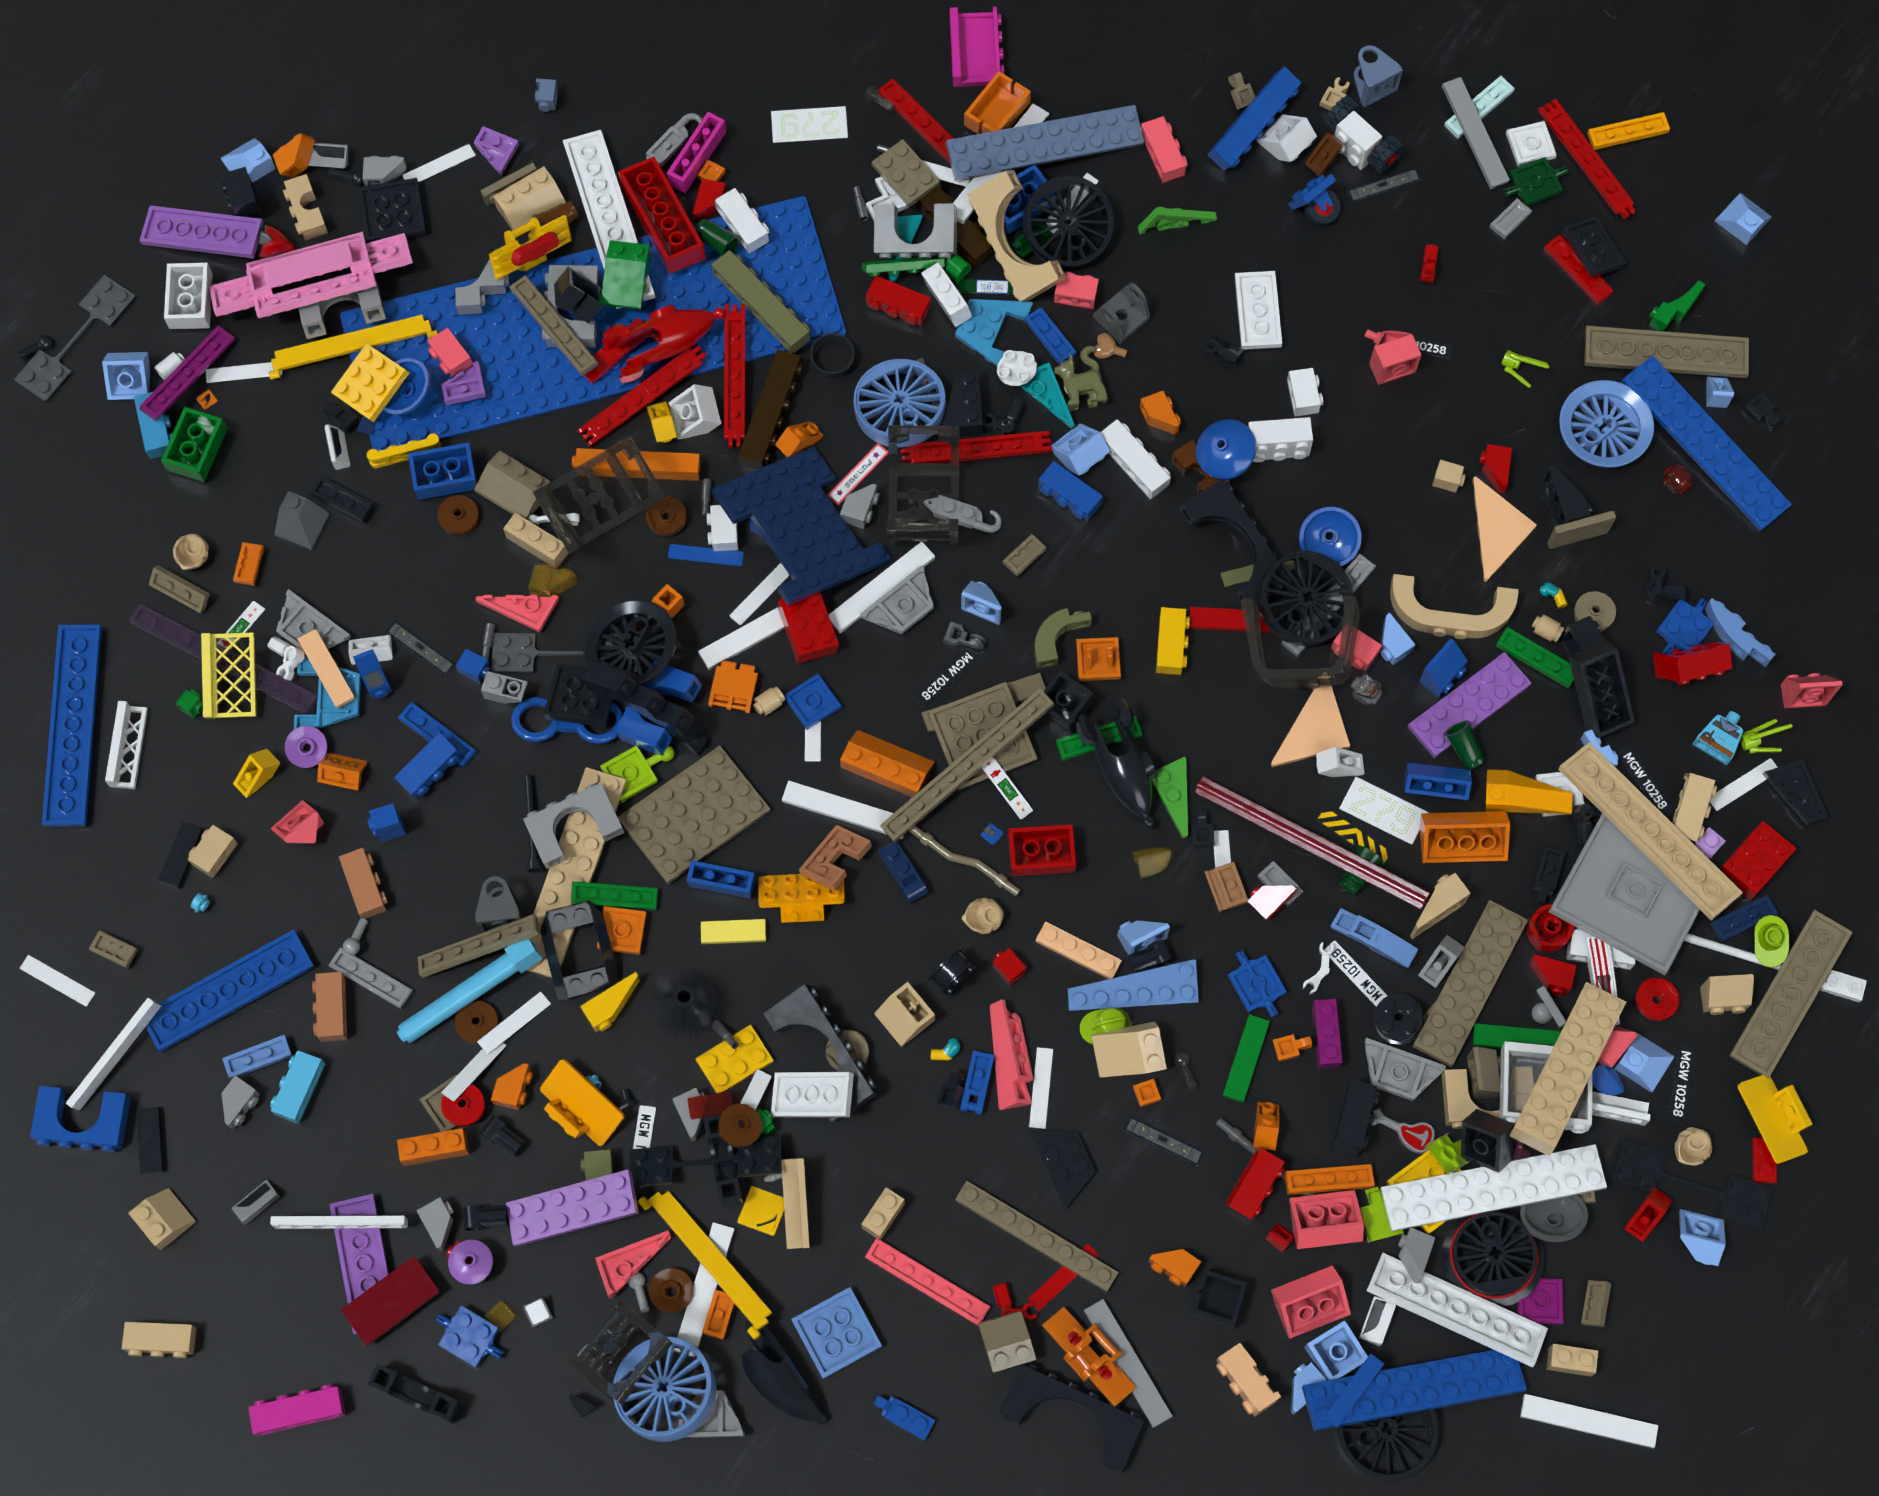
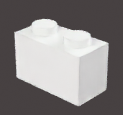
[1287,368,1323,416]
[707,505,738,551]

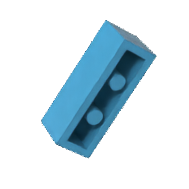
[134,392,173,459]

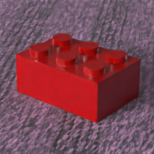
[778,593,839,664]
[1720,821,1797,901]
[1008,824,1076,877]

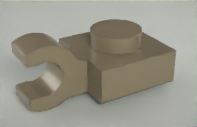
[1228,72,1255,110]

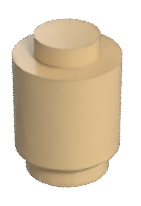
[1531,614,1564,642]
[753,687,785,716]

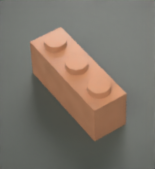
[339,848,388,919]
[312,972,347,1042]

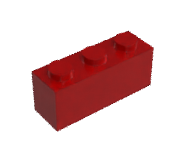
[866,276,931,326]
[1225,1147,1285,1220]

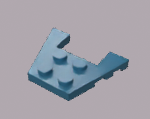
[955,299,1033,366]
[294,657,361,729]

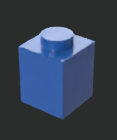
[456,649,491,683]

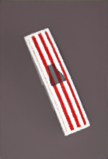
[1585,937,1620,1025]

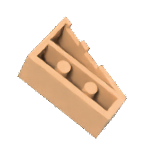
[1216,1343,1281,1417]

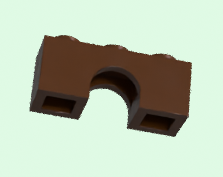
[1171,440,1230,494]

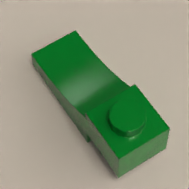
[1649,280,1705,331]

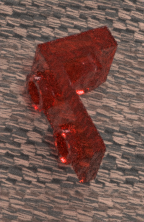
[688,1091,733,1120]

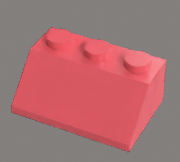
[1289,1190,1364,1249]
[1271,1266,1351,1339]

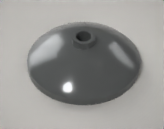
[1520,1195,1588,1242]

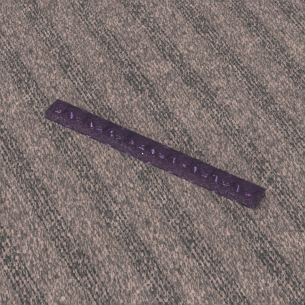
[128,604,318,715]

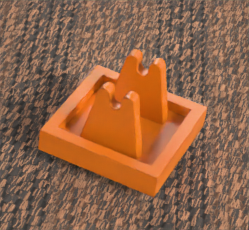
[1076,637,1121,681]

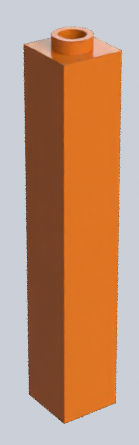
[572,448,701,481]

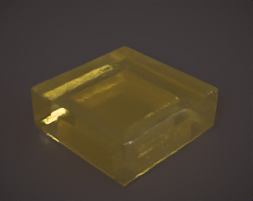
[485,1300,516,1333]

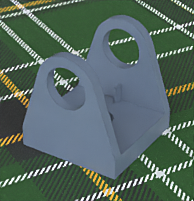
[1354,46,1403,107]

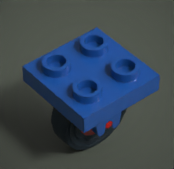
[1288,174,1340,225]

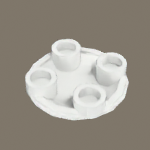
[997,350,1037,386]

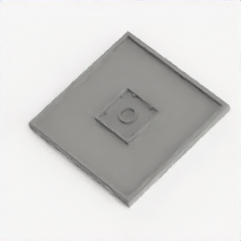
[1549,813,1700,975]

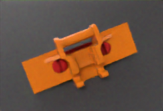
[1042,1307,1136,1407]

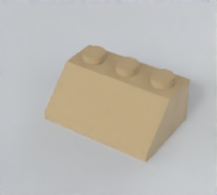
[493,166,566,230]

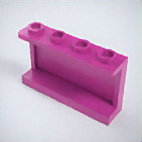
[950,7,1004,87]

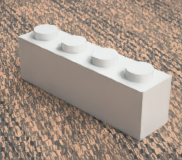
[1100,419,1171,500]

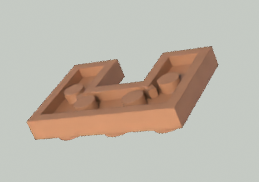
[799,825,872,891]

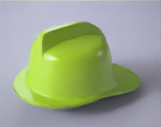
[1754,915,1789,967]
[1080,1008,1131,1044]

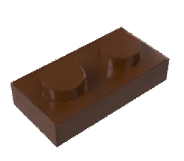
[1305,132,1345,176]

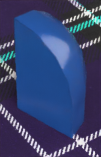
[1592,1064,1624,1095]

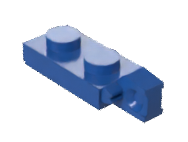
[874,1396,935,1441]

